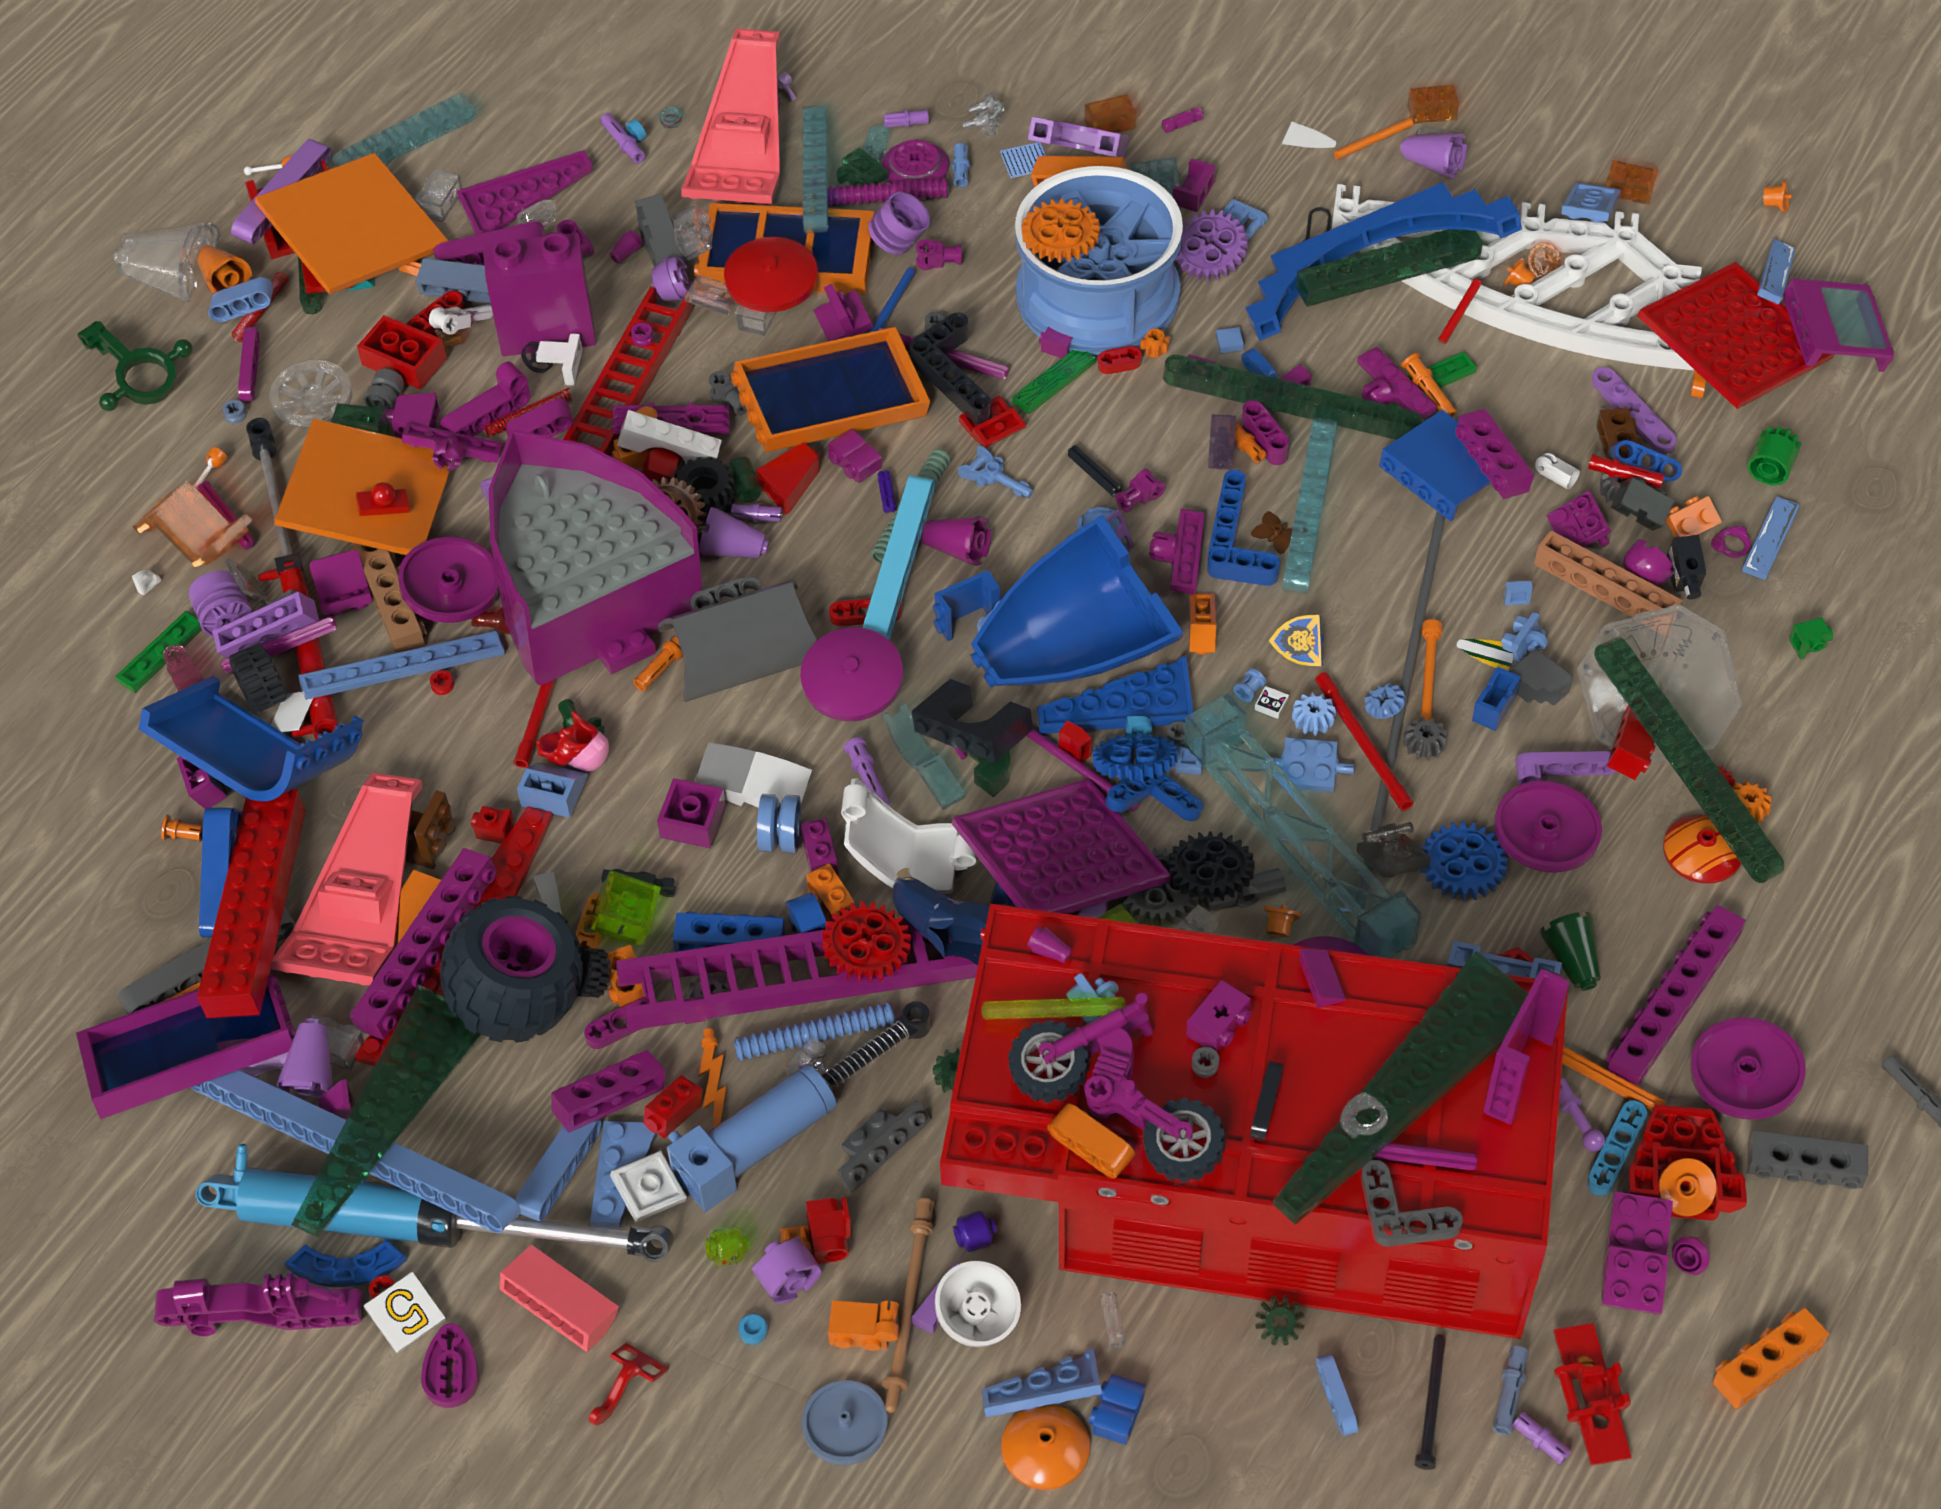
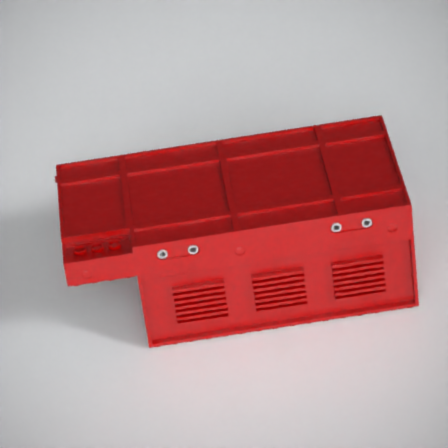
[940,904,1568,1339]

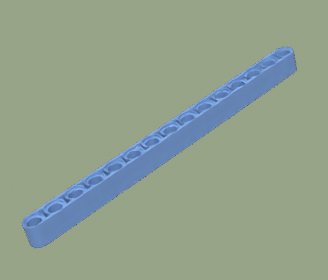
[190,1055,521,1234]

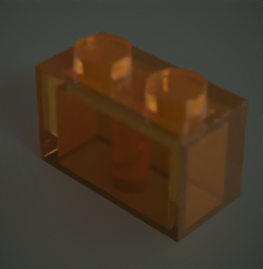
[1084,94,1136,133]

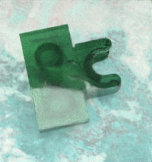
[837,147,889,187]

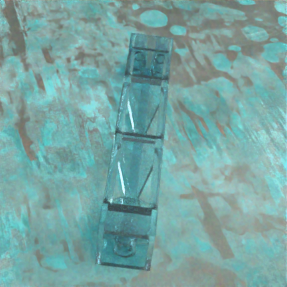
[1184,693,1421,959]

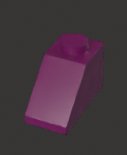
[318,1079,359,1126]

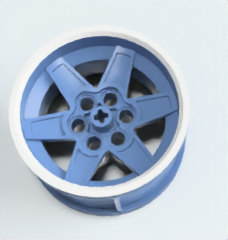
[1015,166,1183,355]

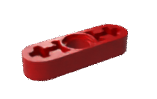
[829,599,902,626]

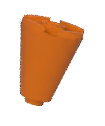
[196,245,252,294]

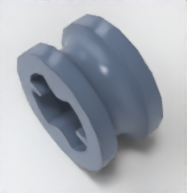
[222,400,246,424]

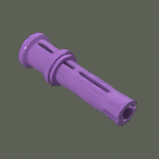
[843,737,890,806]

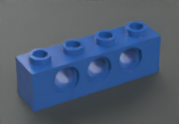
[673,911,785,952]

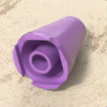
[1400,133,1467,179]
[699,507,769,558]
[277,1018,333,1097]

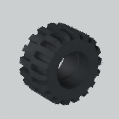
[674,457,736,523]
[229,643,286,713]

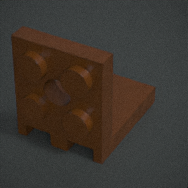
[406,790,455,869]

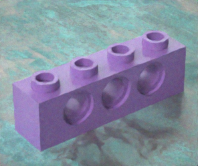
[213,592,319,658]

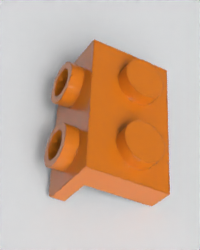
[1665,495,1722,537]

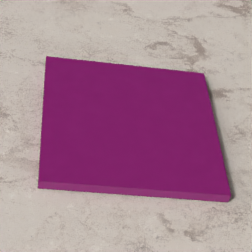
[952,778,1171,914]

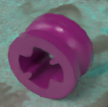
[631,323,653,346]

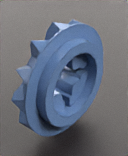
[1364,682,1406,719]

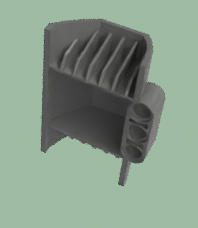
[658,576,817,702]

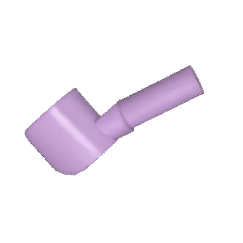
[777,72,797,101]

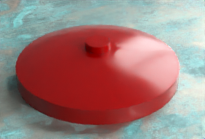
[724,237,818,312]

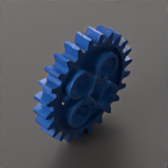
[1093,733,1178,781]
[1420,821,1508,901]

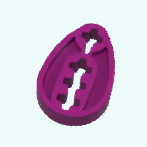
[421,1323,479,1408]

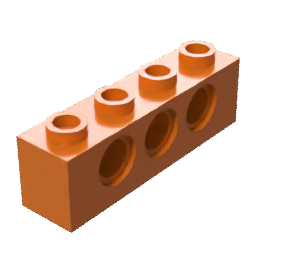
[1713,1308,1829,1410]

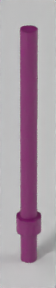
[1027,729,1139,812]

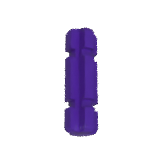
[877,470,896,513]

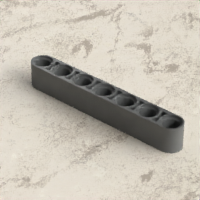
[118,907,296,1014]

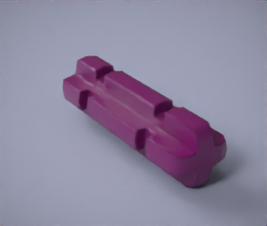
[1161,107,1204,133]

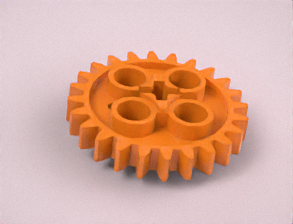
[1022,199,1100,263]

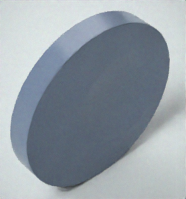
[802,1380,888,1466]

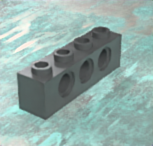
[1747,1130,1868,1189]

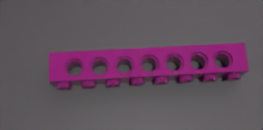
[349,848,497,1040]
[1606,905,1746,1086]

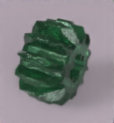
[933,1047,960,1093]
[1255,1295,1304,1346]

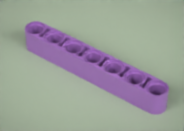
[231,138,332,244]

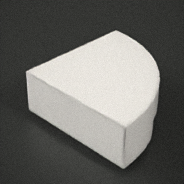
[132,570,162,596]

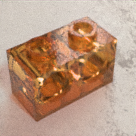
[1407,85,1459,124]

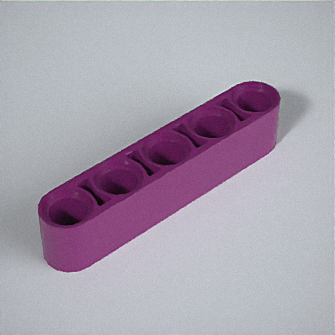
[433,221,546,265]

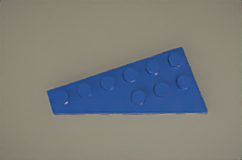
[1038,656,1194,734]

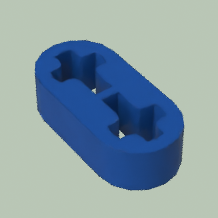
[1241,348,1277,388]

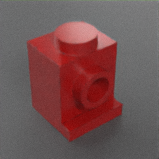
[471,806,515,844]

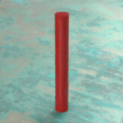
[1438,278,1482,344]

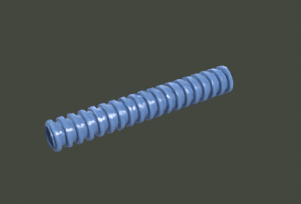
[734,1001,895,1062]

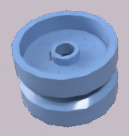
[757,794,802,853]

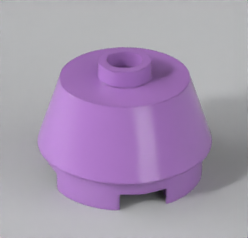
[652,256,693,301]

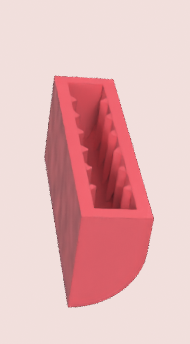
[499,1245,619,1352]

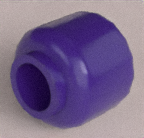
[953,1210,997,1252]

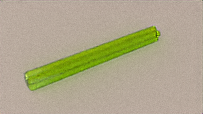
[982,997,1126,1019]

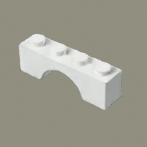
[617,410,721,464]

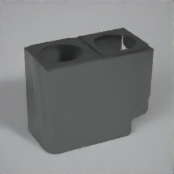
[1509,649,1572,705]

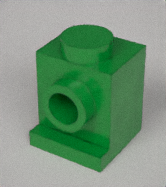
[1789,617,1833,659]

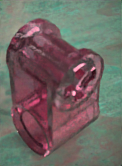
[163,645,203,691]

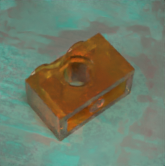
[1606,160,1658,205]

